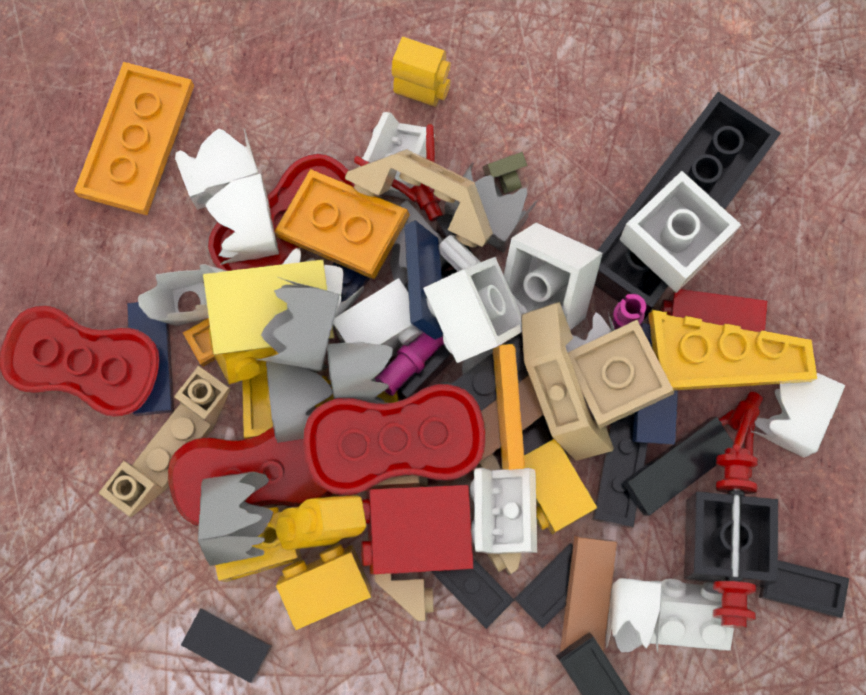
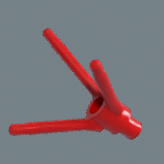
[354,124,443,222]
[675,392,763,478]

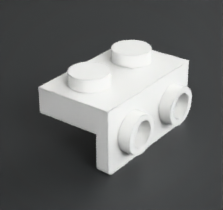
[359,112,435,199]
[470,468,537,554]
[650,579,734,651]

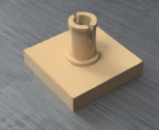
[568,320,674,428]

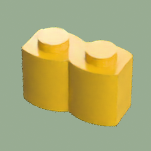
[391,36,451,107]
[276,495,366,550]

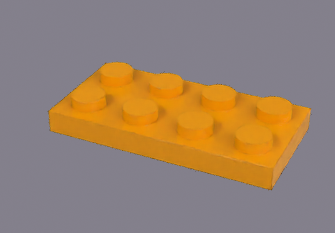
[74,62,194,216]

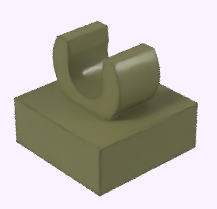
[482,152,527,194]

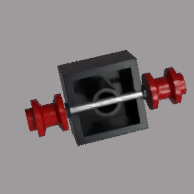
[684,448,778,628]

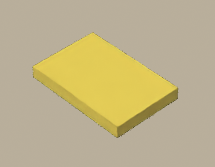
[203,260,334,355]

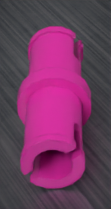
[612,294,646,330]
[375,332,444,396]

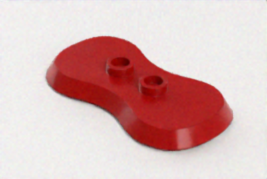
[208,154,355,271]
[0,306,159,417]
[303,384,485,495]
[168,427,333,526]

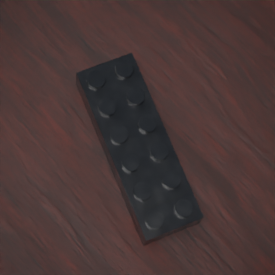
[594,92,781,320]

